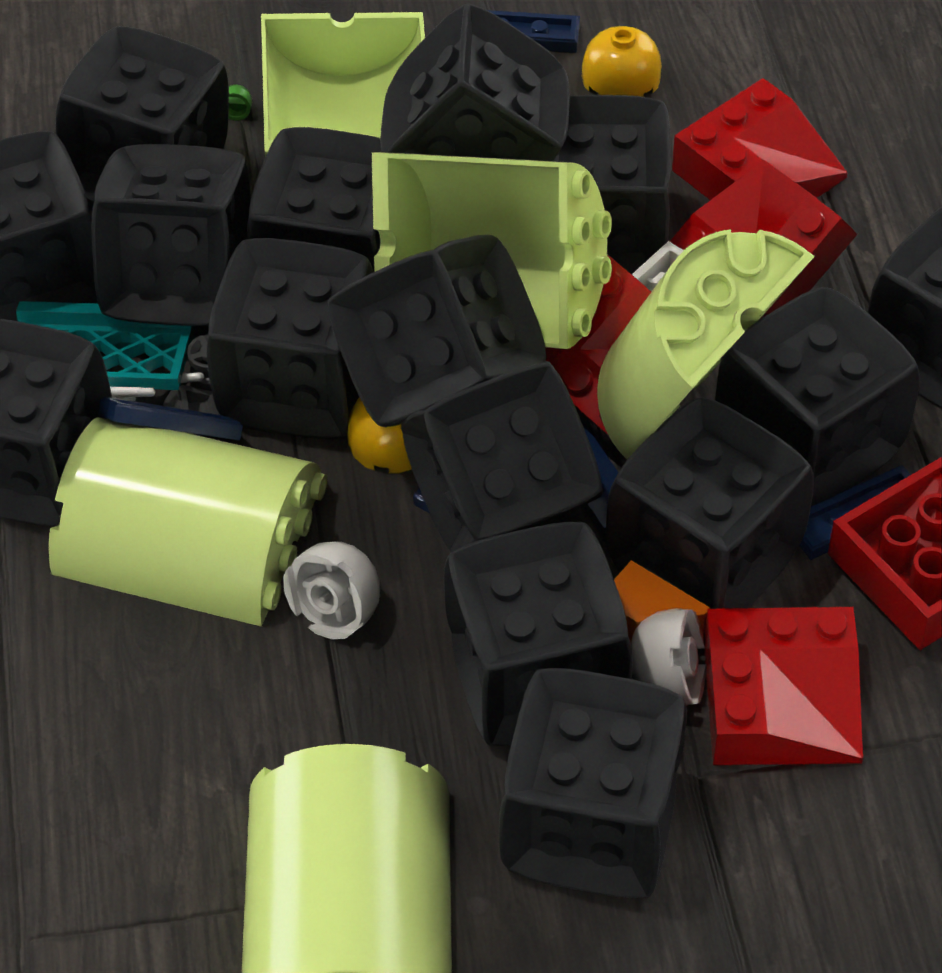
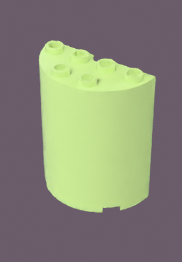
[261,12,425,157]
[372,152,612,349]
[597,229,815,460]
[49,417,327,627]
[242,744,452,973]

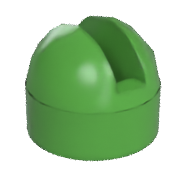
[228,84,252,121]

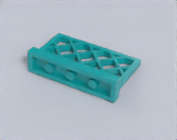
[16,301,195,390]

